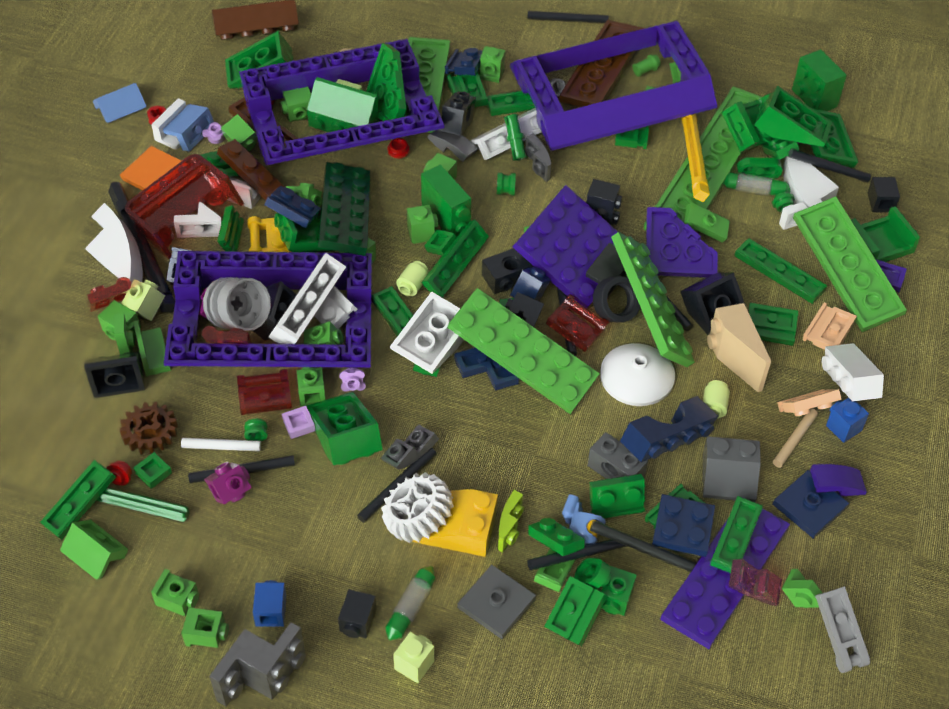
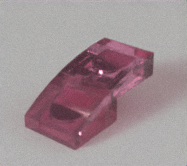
[729,559,782,606]

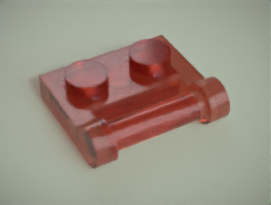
[87,277,131,312]
[545,294,610,352]
[202,326,252,344]
[237,369,292,415]

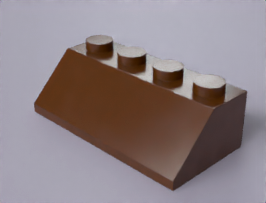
[212,0,299,40]

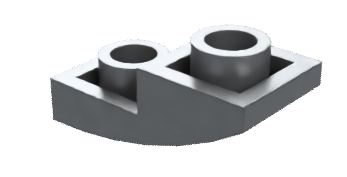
[427,129,478,162]
[525,133,551,182]
[381,424,439,470]

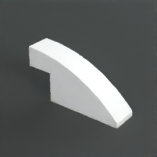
[783,156,839,207]
[85,203,143,288]

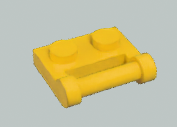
[247,216,291,252]

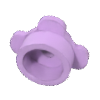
[202,122,225,144]
[340,367,366,392]

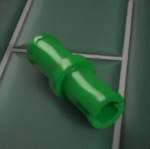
[504,114,527,161]

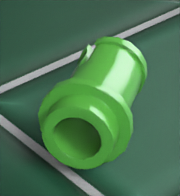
[632,54,661,77]

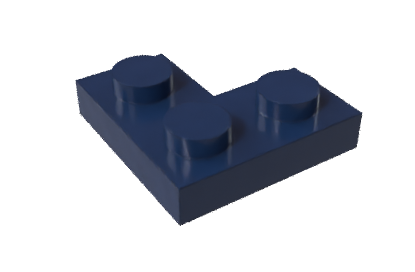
[454,348,519,391]

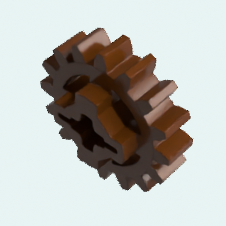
[119,402,178,455]

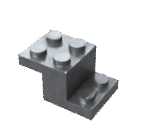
[209,623,306,707]

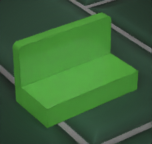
[133,320,171,377]
[60,520,128,580]

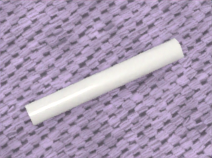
[181,438,261,451]

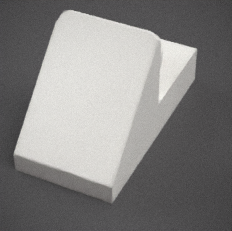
[174,202,222,238]

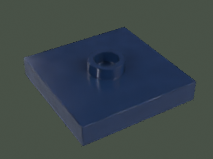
[772,470,849,539]

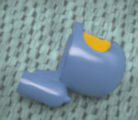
[562,495,606,546]

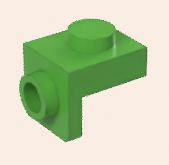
[782,569,822,608]

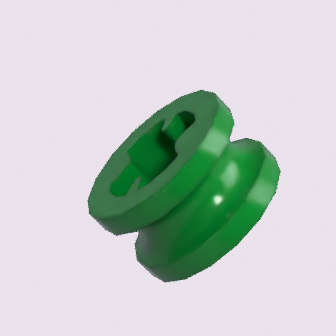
[244,419,268,441]

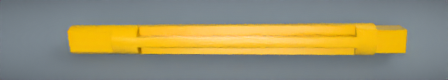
[681,114,710,202]

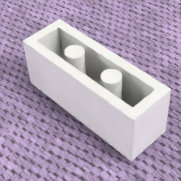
[822,343,884,401]

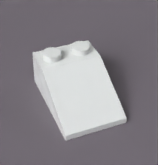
[390,292,464,374]

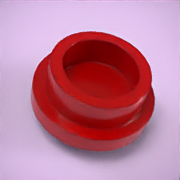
[387,138,410,158]
[106,460,132,486]

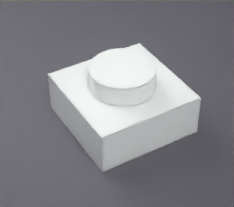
[779,202,808,230]

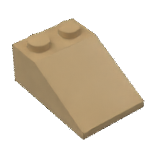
[707,303,771,392]

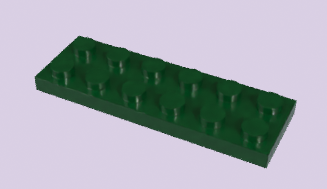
[318,162,371,256]

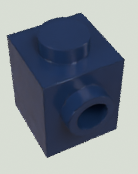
[510,267,551,302]

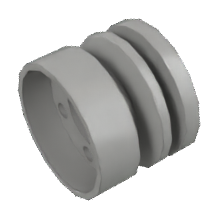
[203,277,271,331]

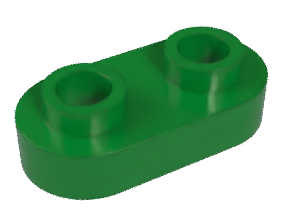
[737,157,783,180]
[574,558,612,589]

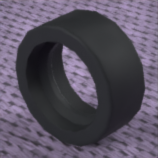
[593,276,640,323]

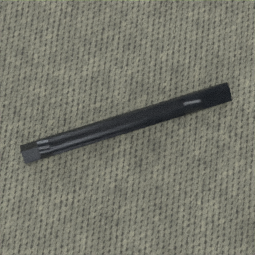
[108,182,175,313]

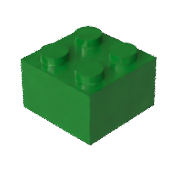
[792,49,847,111]

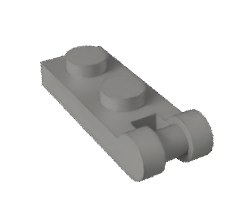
[815,587,870,673]

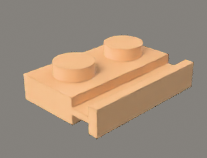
[803,302,857,350]
[777,389,841,416]

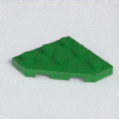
[366,43,406,121]

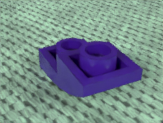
[810,464,867,496]

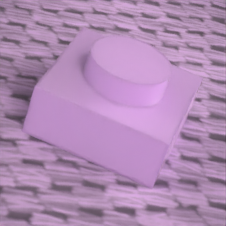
[282,406,315,439]

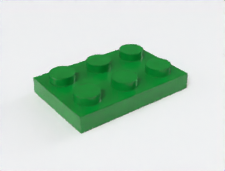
[811,108,858,168]

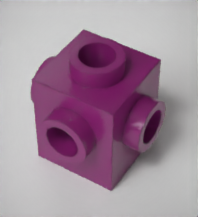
[204,462,252,505]

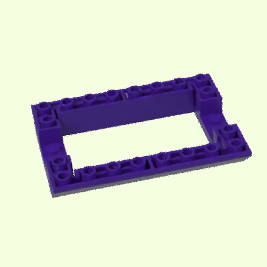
[510,21,717,151]
[239,39,444,165]
[164,251,372,368]

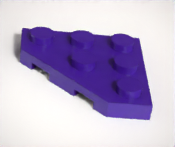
[646,207,718,278]

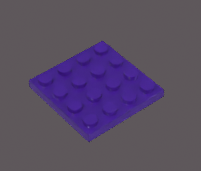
[512,185,618,311]

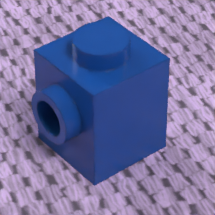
[826,398,869,443]
[253,580,287,627]

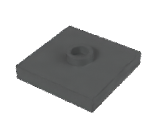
[457,564,536,639]

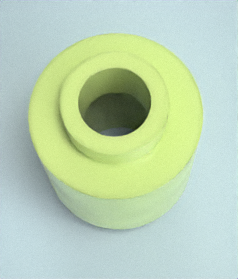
[396,261,429,296]
[703,380,730,419]

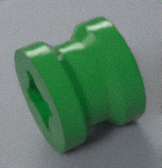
[497,172,516,196]

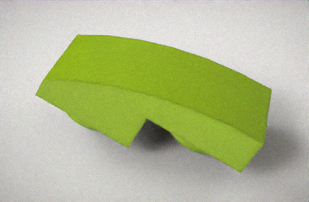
[498,490,524,553]

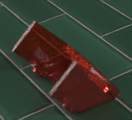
[125,154,244,260]

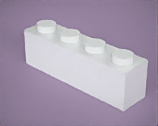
[269,253,346,344]

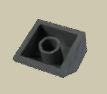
[703,436,761,502]

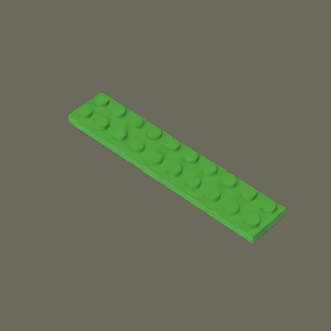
[643,86,762,231]

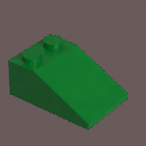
[225,31,294,89]
[754,86,833,147]
[306,392,383,466]

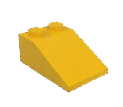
[412,489,498,557]

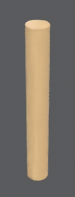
[773,408,818,468]

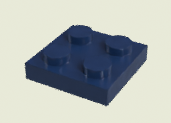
[652,494,715,557]

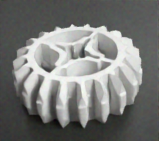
[381,472,454,543]

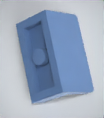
[93,83,146,123]
[163,104,214,152]

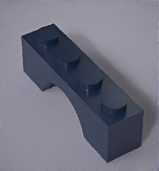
[620,396,718,462]

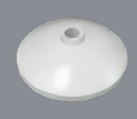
[600,343,675,406]

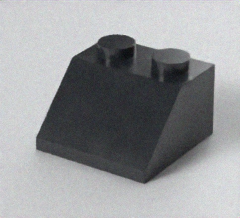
[680,272,746,335]
[84,352,145,398]

